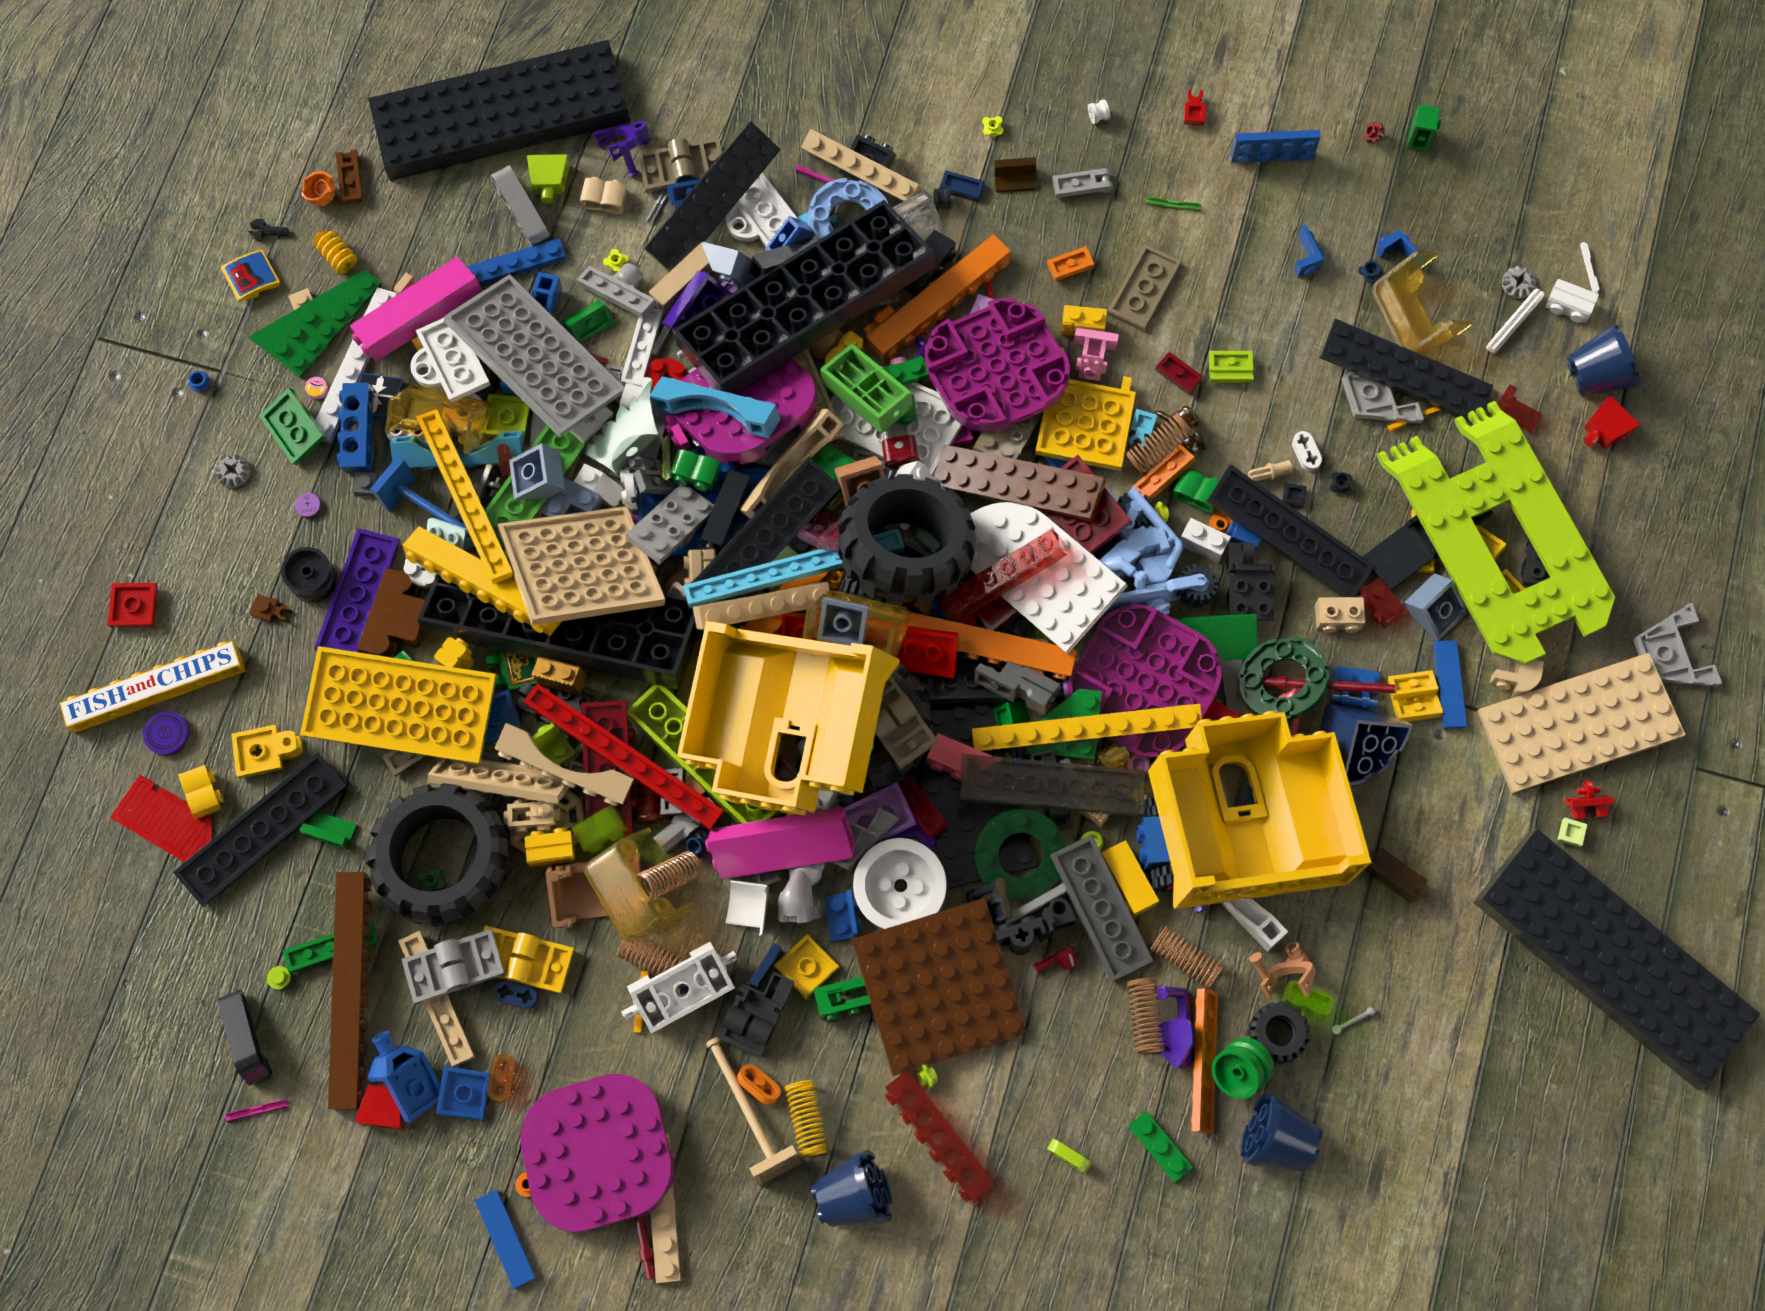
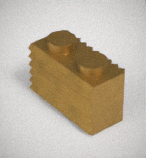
[532,656,587,696]

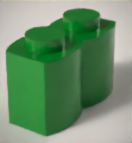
[670,449,722,492]
[1173,470,1219,514]

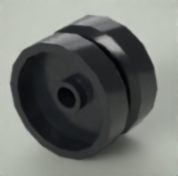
[281,547,337,603]

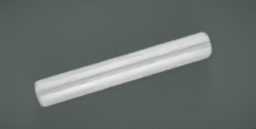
[1486,289,1544,354]

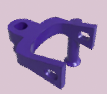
[593,121,651,177]

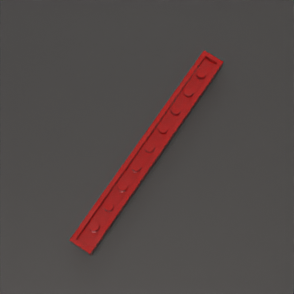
[523,684,724,830]

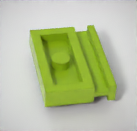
[1209,351,1254,383]

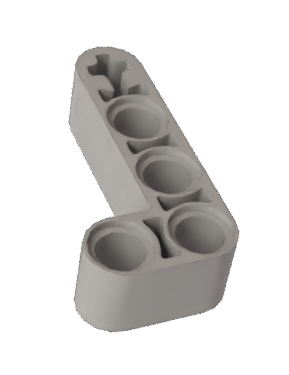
[491,166,550,246]

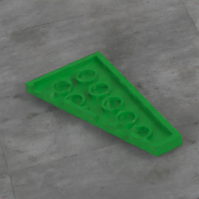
[248,270,382,378]

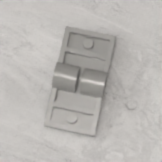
[626,485,714,565]
[402,929,505,1005]

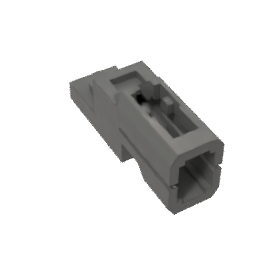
[974,661,1060,715]

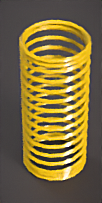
[784,1080,829,1158]

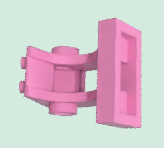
[1074,327,1119,381]

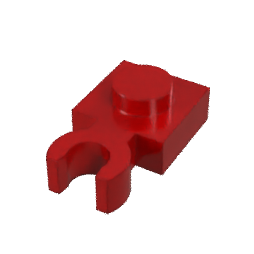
[1184,90,1206,126]

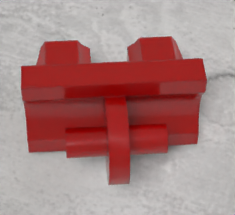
[1565,781,1614,819]

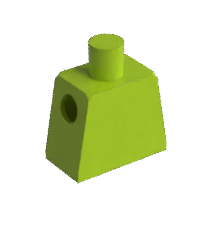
[527,154,570,204]

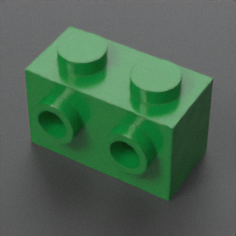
[1407,105,1442,152]

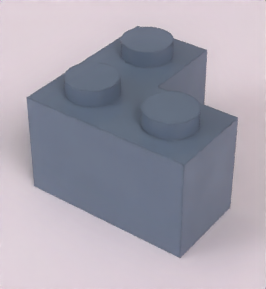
[541,477,604,518]

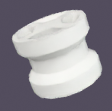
[1088,99,1110,124]

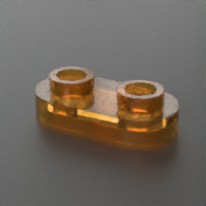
[487,1054,516,1103]

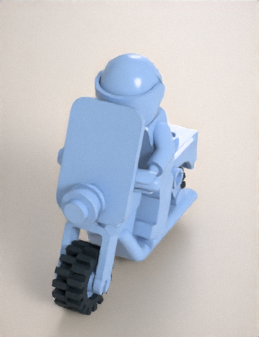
[1099,487,1218,619]

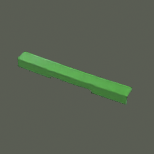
[1146,197,1201,211]

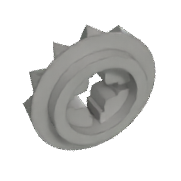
[1502,266,1537,298]
[215,454,250,488]

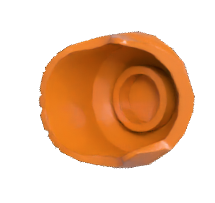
[301,171,335,206]

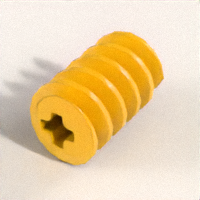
[312,230,358,275]

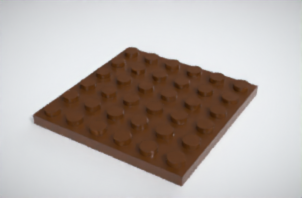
[851,898,1027,1076]

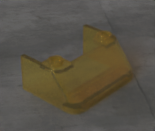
[1372,250,1472,353]
[385,384,492,454]
[802,591,911,657]
[584,827,695,942]

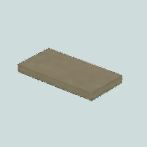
[1107,244,1182,332]

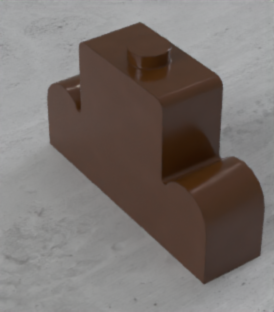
[357,568,425,657]

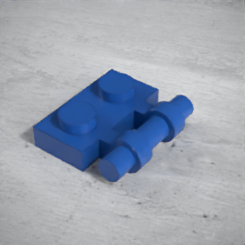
[1331,666,1380,709]

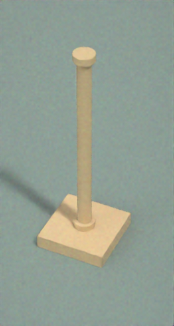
[706,1037,801,1186]

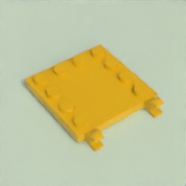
[1035,376,1136,471]

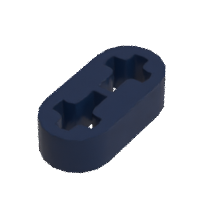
[494,981,539,1009]

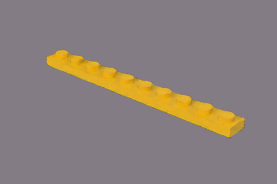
[416,409,514,584]
[972,704,1202,751]

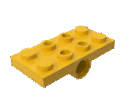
[484,925,575,994]

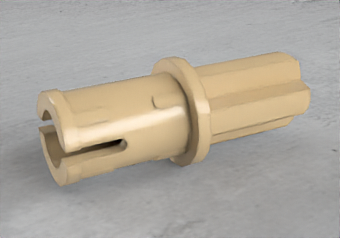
[1248,460,1292,481]

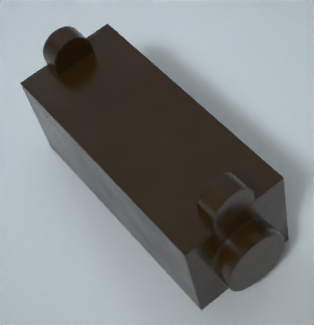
[1364,847,1427,903]

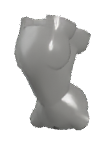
[778,863,824,923]

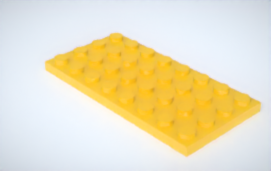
[300,646,497,764]

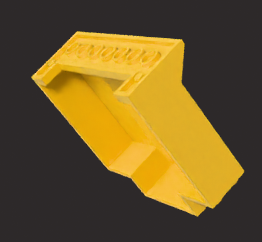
[677,621,900,816]
[1148,711,1371,909]

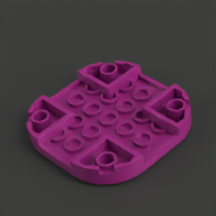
[925,298,1070,432]
[673,358,818,464]
[1068,604,1222,757]
[520,1074,675,1233]

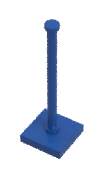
[370,456,472,540]

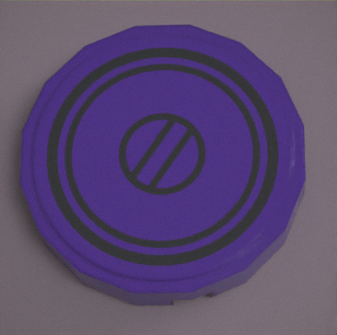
[143,711,190,756]

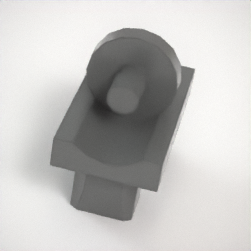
[473,464,503,509]

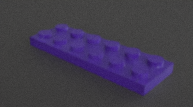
[314,528,401,653]

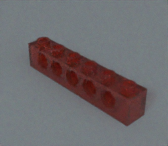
[938,529,1069,622]
[884,1069,996,1204]

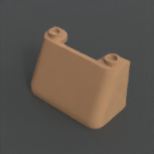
[546,852,646,929]

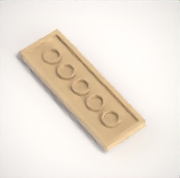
[428,758,570,804]

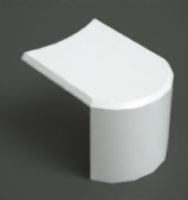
[725,880,769,936]

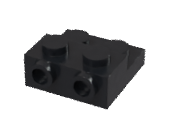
[839,134,896,189]

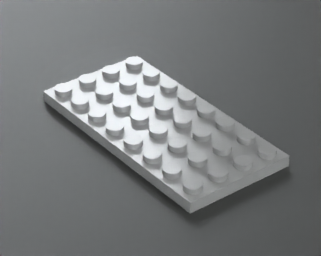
[444,274,624,437]

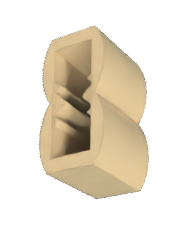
[580,177,627,214]

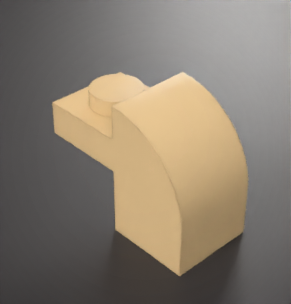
[1490,660,1544,698]

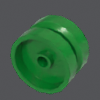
[1212,1037,1274,1099]

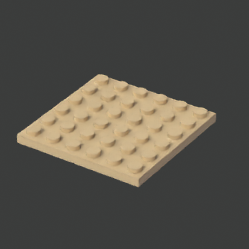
[498,506,665,626]

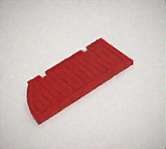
[110,775,214,862]

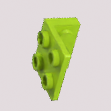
[532,723,578,768]

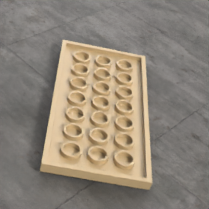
[1477,653,1686,794]

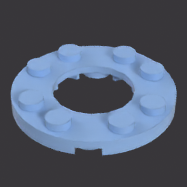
[808,178,888,239]

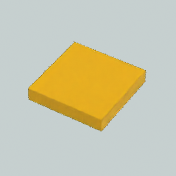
[774,934,840,1000]

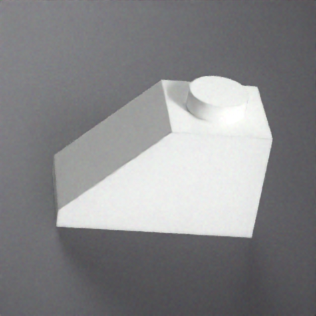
[574,463,625,508]

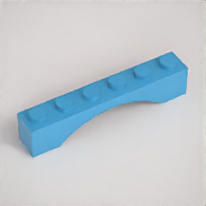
[650,377,780,439]
[390,431,526,469]

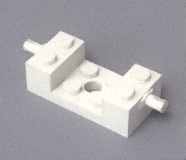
[621,942,738,1034]

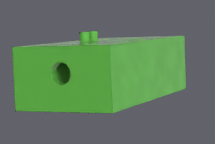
[820,344,913,433]

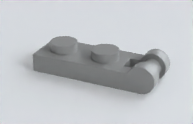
[1052,168,1113,198]

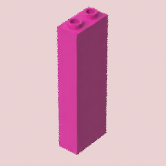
[350,257,483,362]
[706,807,856,879]

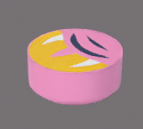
[305,377,328,399]

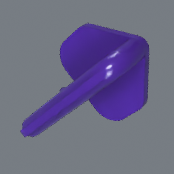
[1156,986,1195,1069]

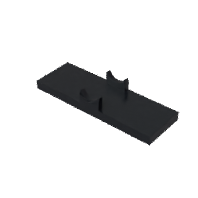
[1362,510,1493,592]

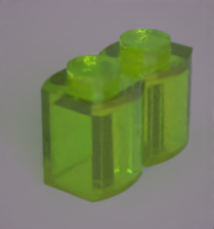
[571,805,627,854]
[1280,981,1335,1020]

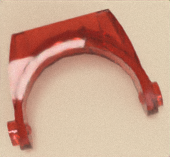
[497,444,513,477]

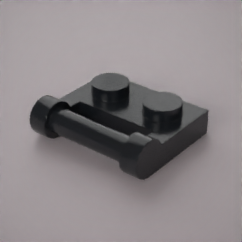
[966,877,1013,925]

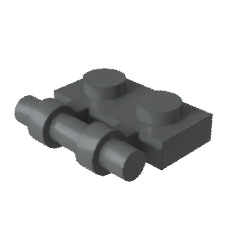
[628,456,675,495]

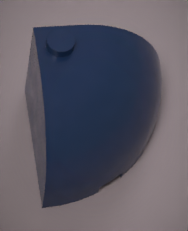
[1320,704,1413,786]

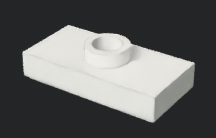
[569,407,613,443]

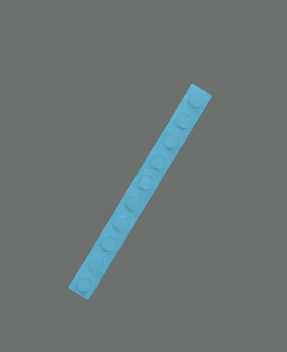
[683,529,905,609]

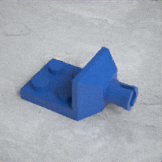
[368,1031,440,1122]

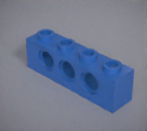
[337,383,374,473]

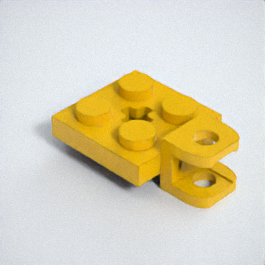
[231,725,304,779]

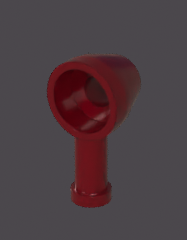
[1033,945,1077,974]

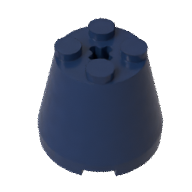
[1567,325,1641,395]
[1240,1093,1323,1172]
[811,1150,893,1227]

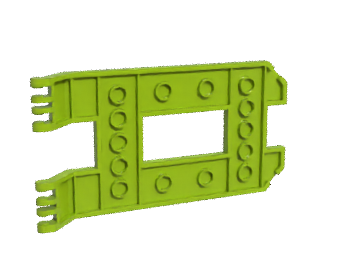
[1377,401,1615,665]

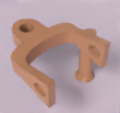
[1249,942,1316,999]

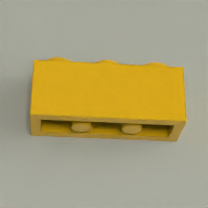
[1101,840,1159,918]

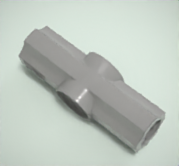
[653,795,714,854]

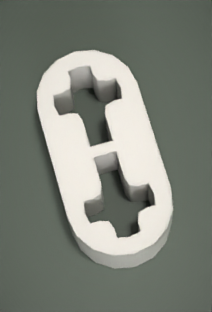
[1292,431,1322,472]

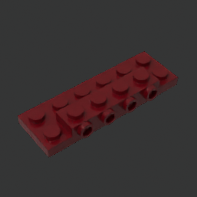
[581,700,638,840]

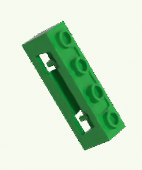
[814,977,872,1022]

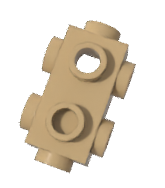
[504,800,561,834]

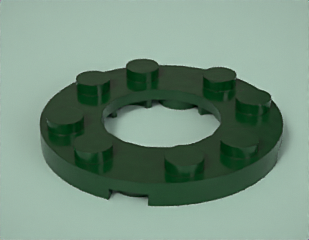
[1239,636,1330,720]
[974,808,1066,901]

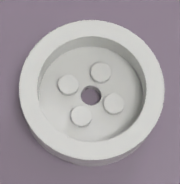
[853,838,947,929]

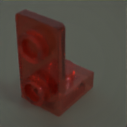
[1497,384,1542,432]

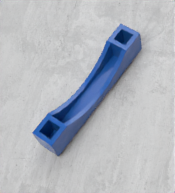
[499,272,563,397]

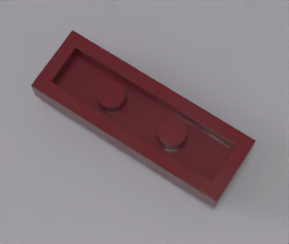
[898,775,949,839]

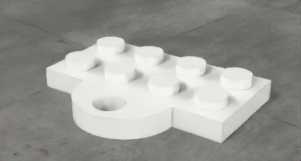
[726,173,798,246]
[411,318,490,403]

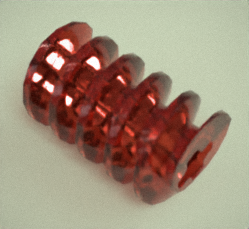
[637,782,665,825]

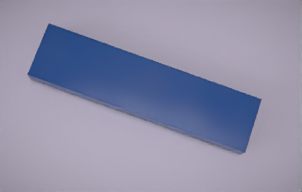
[1433,640,1467,729]
[475,1189,536,1289]

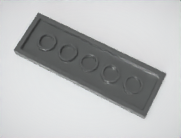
[1050,835,1153,982]

